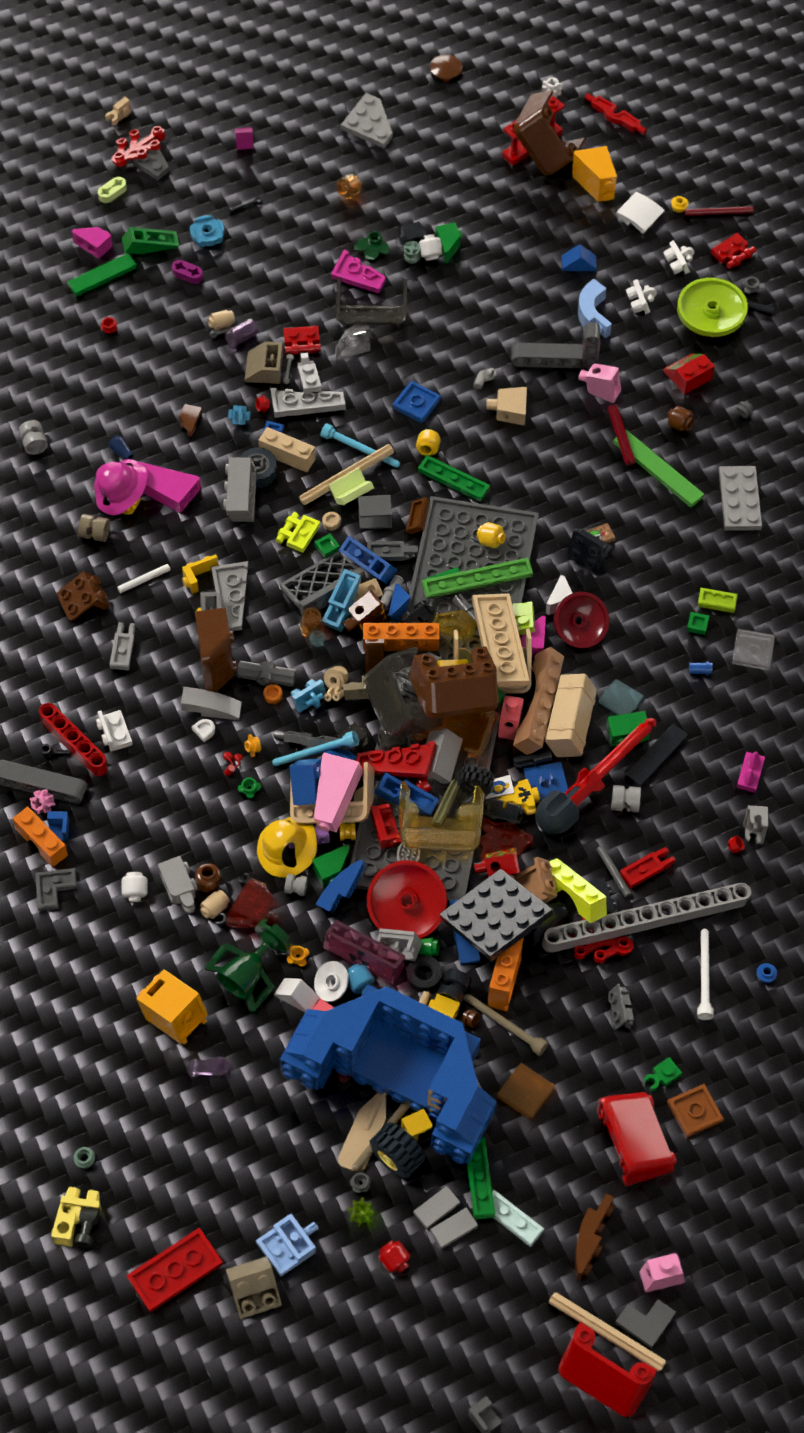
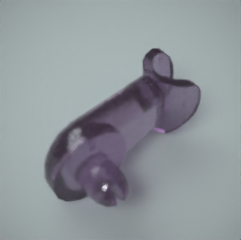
[188,1056,229,1078]

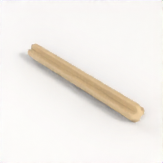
[300,444,394,505]
[549,1293,666,1371]

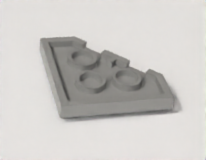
[341,93,392,148]

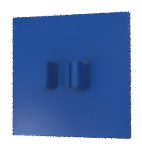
[523,762,568,802]

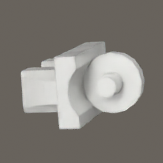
[663,241,694,274]
[626,279,657,314]

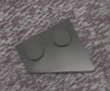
[133,149,169,180]

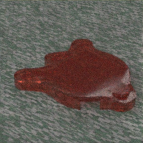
[479,817,533,861]

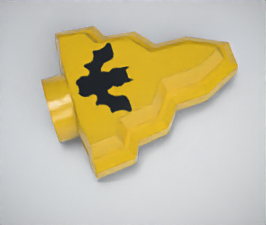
[496,779,540,815]

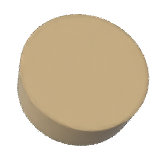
[322,512,341,531]

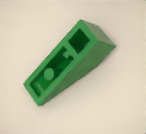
[122,227,179,254]

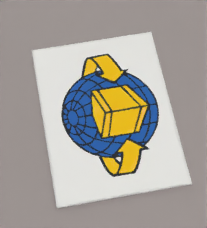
[485,775,514,799]

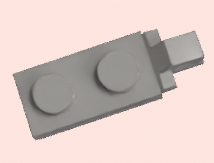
[298,353,322,393]

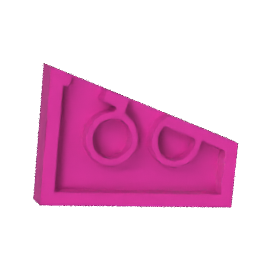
[331,249,386,294]

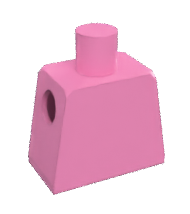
[579,364,621,403]
[639,1253,685,1292]

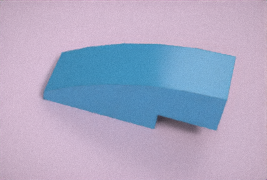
[322,569,362,632]

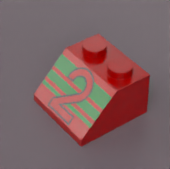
[663,354,715,394]

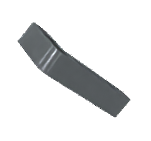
[511,322,600,368]

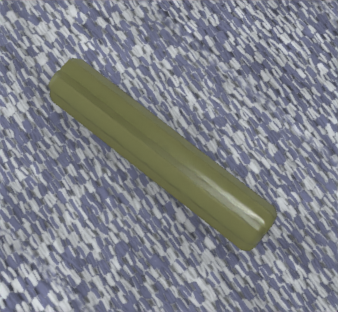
[432,779,459,828]

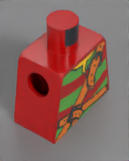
[474,848,520,877]

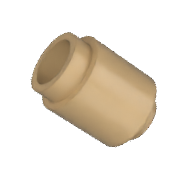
[208,310,235,331]
[200,890,230,919]

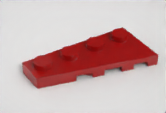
[356,741,437,778]

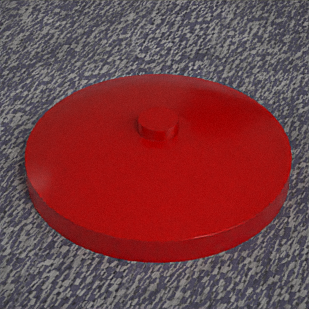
[367,860,447,939]

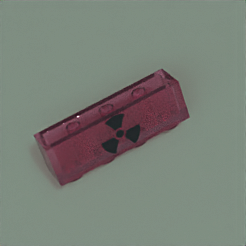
[323,920,406,984]

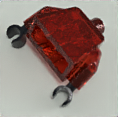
[215,873,279,928]

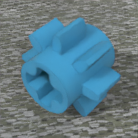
[228,405,250,425]

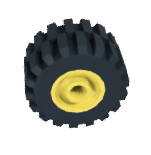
[370,1122,425,1179]

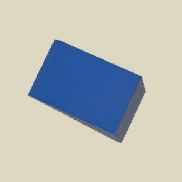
[562,244,597,271]

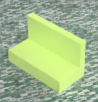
[328,468,374,505]

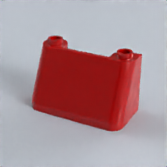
[597,1092,676,1187]
[559,1322,657,1417]

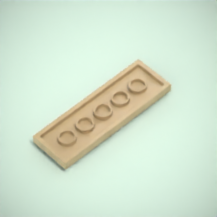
[472,594,530,687]

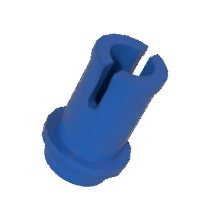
[689,661,712,676]

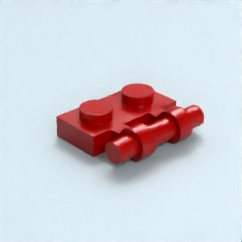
[711,233,756,269]
[283,326,321,355]

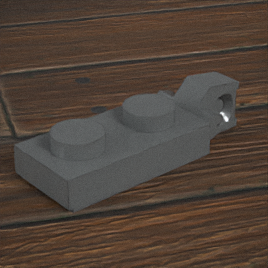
[367,541,418,561]

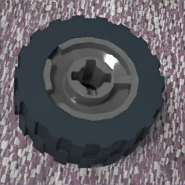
[239,448,277,488]

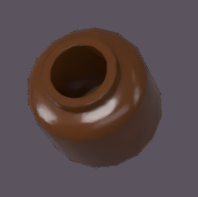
[667,406,695,432]
[195,863,222,893]

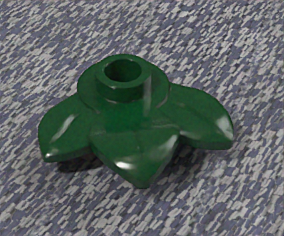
[355,231,389,261]

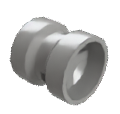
[284,874,308,896]

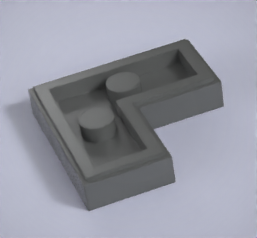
[35,868,77,911]
[615,1300,676,1349]

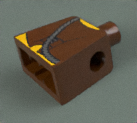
[343,590,387,633]

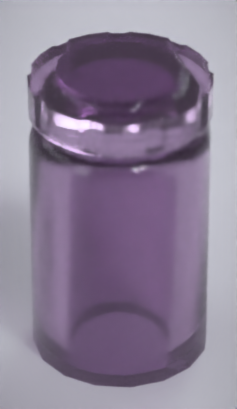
[224,318,259,348]

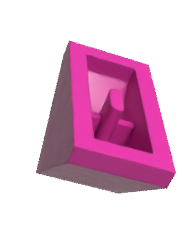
[234,127,254,150]

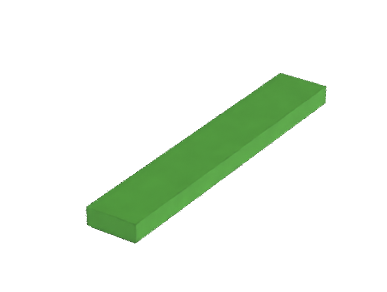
[613,430,704,508]
[421,558,533,599]

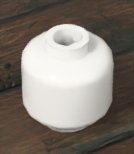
[419,234,443,260]
[121,872,148,902]

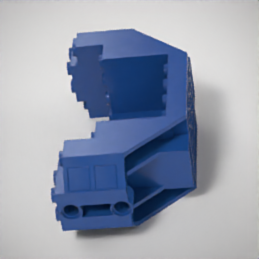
[280,985,497,1165]

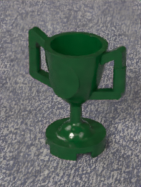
[205,919,293,1012]

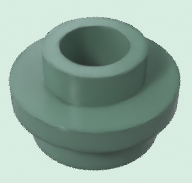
[74,1147,95,1168]

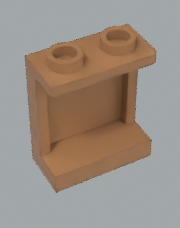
[509,857,557,903]

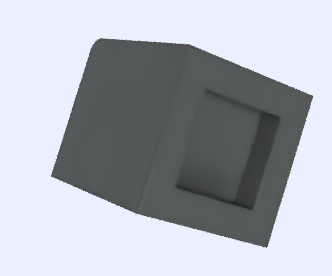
[468,1396,501,1433]

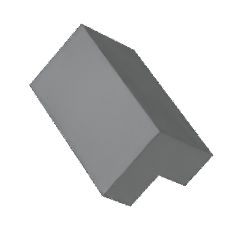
[426,728,463,784]

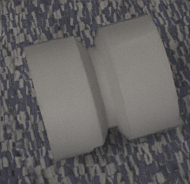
[18,420,48,455]
[611,785,641,813]

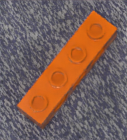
[363,623,439,651]

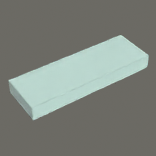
[492,1190,544,1247]

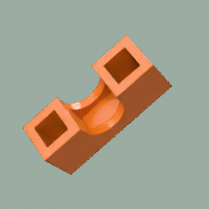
[12,806,68,867]

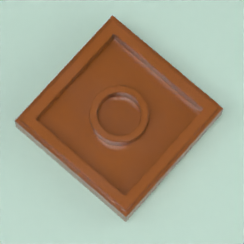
[667,1084,724,1138]

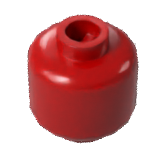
[379,1240,410,1273]

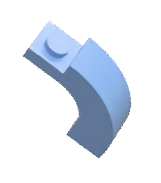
[578,279,612,338]

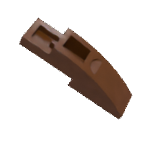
[575,1193,615,1280]

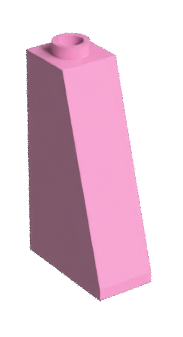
[314,753,364,832]

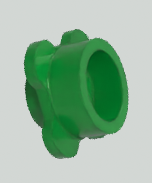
[238,777,261,798]

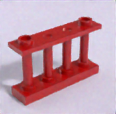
[502,96,565,166]

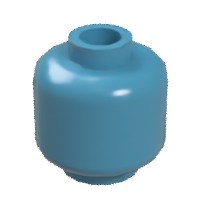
[347,964,375,994]

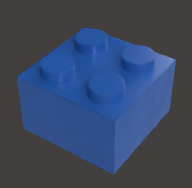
[290,759,322,805]

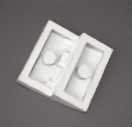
[616,192,664,234]

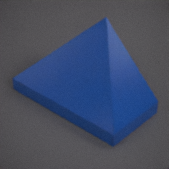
[388,584,411,623]

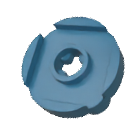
[190,215,224,247]

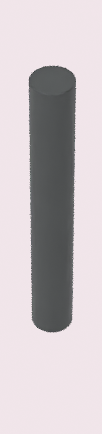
[596,845,632,898]

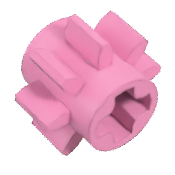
[30,789,55,814]

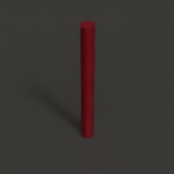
[685,206,753,216]

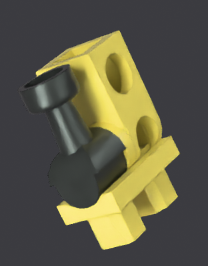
[51,1187,101,1248]

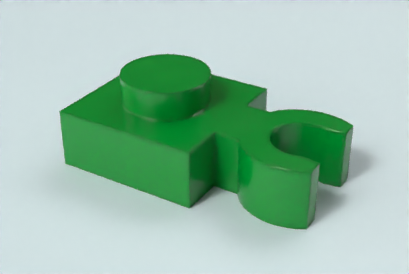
[643,1057,682,1092]

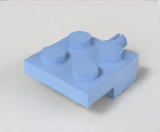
[256,1214,318,1277]

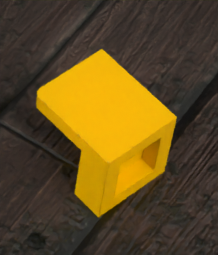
[401,1109,433,1141]

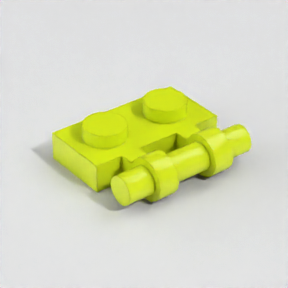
[276,512,320,553]

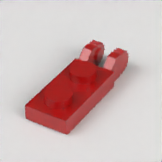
[620,847,676,888]

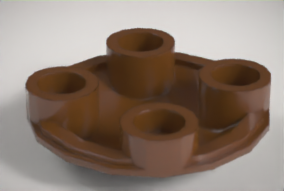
[430,55,463,82]

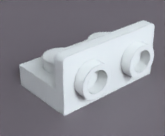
[96,710,133,752]

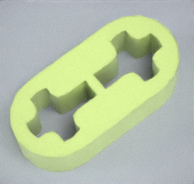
[98,177,127,203]

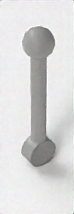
[283,354,293,384]

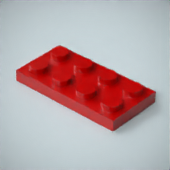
[126,1228,223,1313]

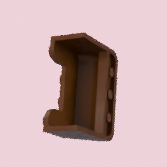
[409,646,499,718]

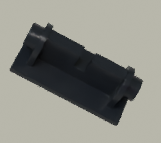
[399,599,436,623]
[482,798,525,824]

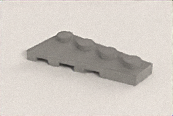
[271,388,346,417]
[211,561,248,631]

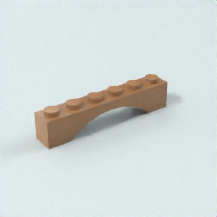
[513,647,564,755]

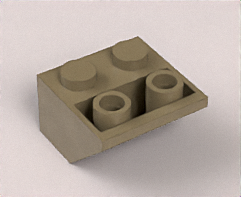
[245,342,283,384]
[226,1257,282,1319]

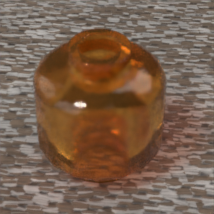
[337,173,362,199]

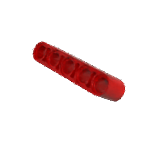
[39,703,108,776]

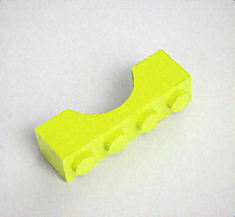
[550,858,607,923]

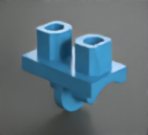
[291,679,327,713]

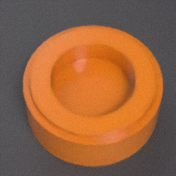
[263,684,282,704]

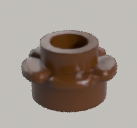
[462,1008,480,1028]

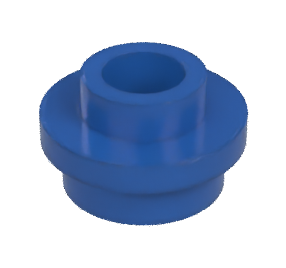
[756,963,777,983]

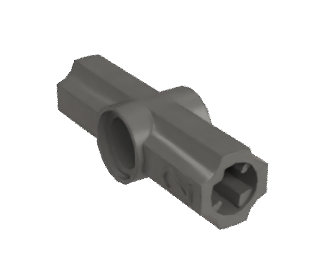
[237,661,296,687]

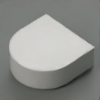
[192,719,215,742]

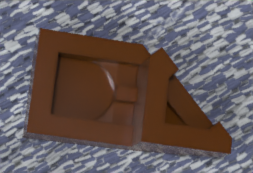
[179,404,202,436]

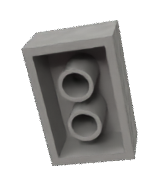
[223,458,257,522]

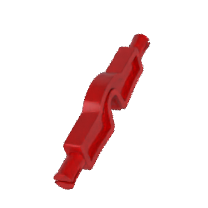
[584,93,647,135]

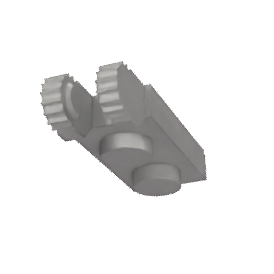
[110,622,135,670]

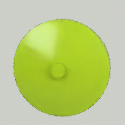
[677,278,748,337]

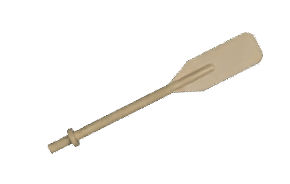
[338,991,431,1173]

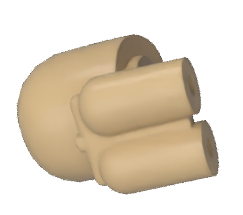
[324,666,349,701]

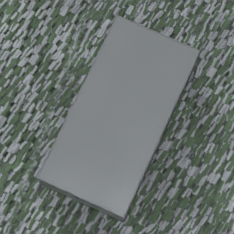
[413,1186,460,1229]
[430,1207,478,1249]

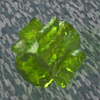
[348,1197,374,1226]

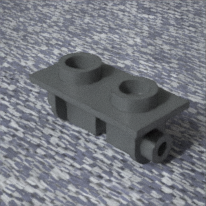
[608,984,634,1030]

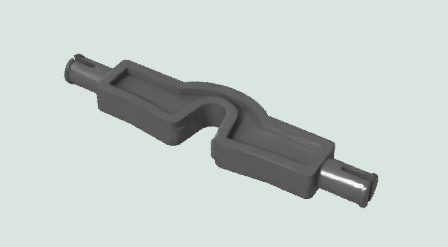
[274,730,355,750]

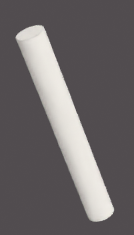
[117,564,170,593]

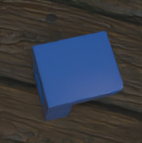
[47,812,70,842]

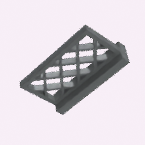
[279,551,367,618]

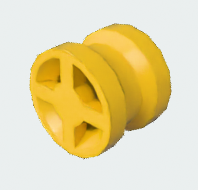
[340,823,356,841]

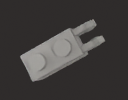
[158,856,197,914]

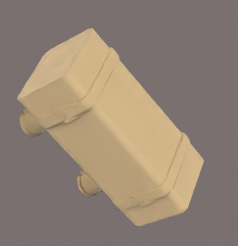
[545,674,597,757]

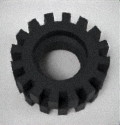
[457,765,495,797]

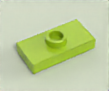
[697,588,738,613]

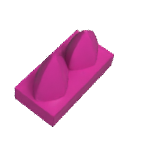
[736,751,765,793]

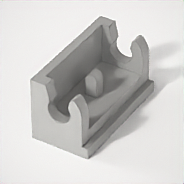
[743,806,768,844]
[375,928,422,961]

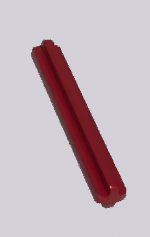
[608,405,635,465]

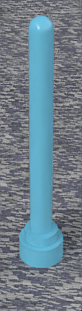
[321,423,400,468]
[272,731,359,766]

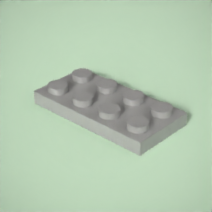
[719,466,762,530]

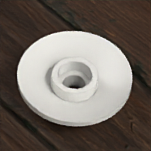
[314,961,349,1002]

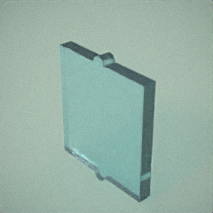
[598,679,644,715]

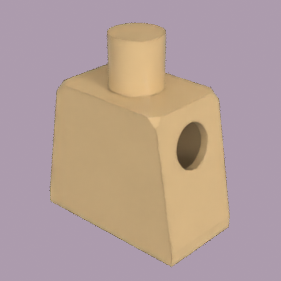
[486,387,527,425]

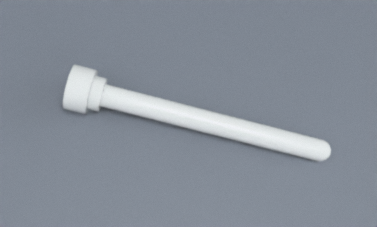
[697,929,714,1020]

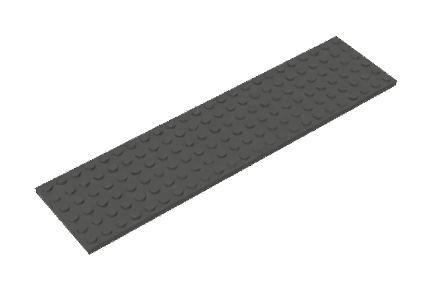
[350,496,539,904]

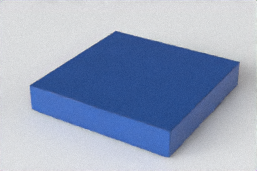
[392,381,441,423]

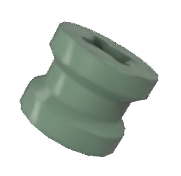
[403,241,421,263]

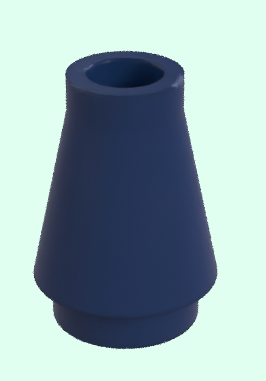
[108,435,134,460]

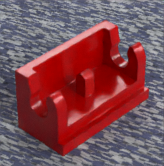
[370,804,402,849]

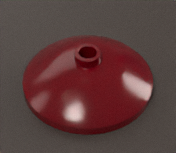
[554,592,609,648]

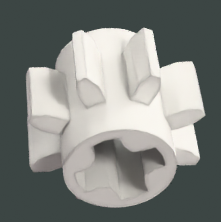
[542,78,562,98]

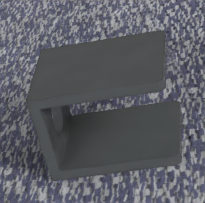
[358,495,392,530]

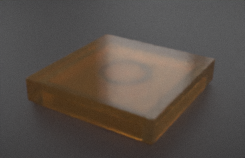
[497,1063,555,1119]

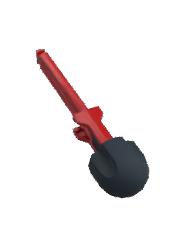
[535,718,656,835]

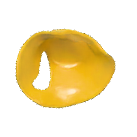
[257,817,317,878]

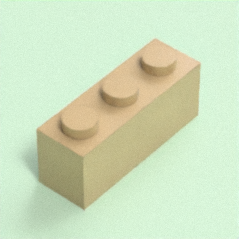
[258,427,315,472]

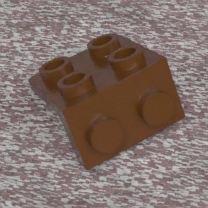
[57,571,110,621]

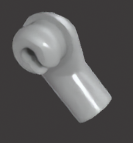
[473,368,496,389]

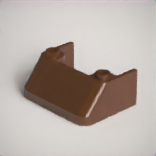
[514,90,586,175]
[195,607,237,693]

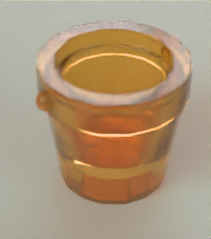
[300,607,324,638]

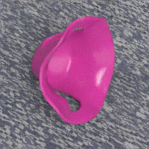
[94,459,148,515]

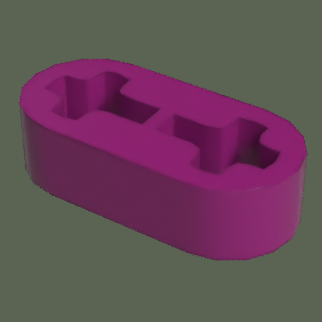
[172,260,203,284]

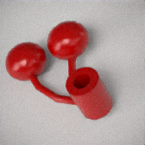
[223,752,243,776]

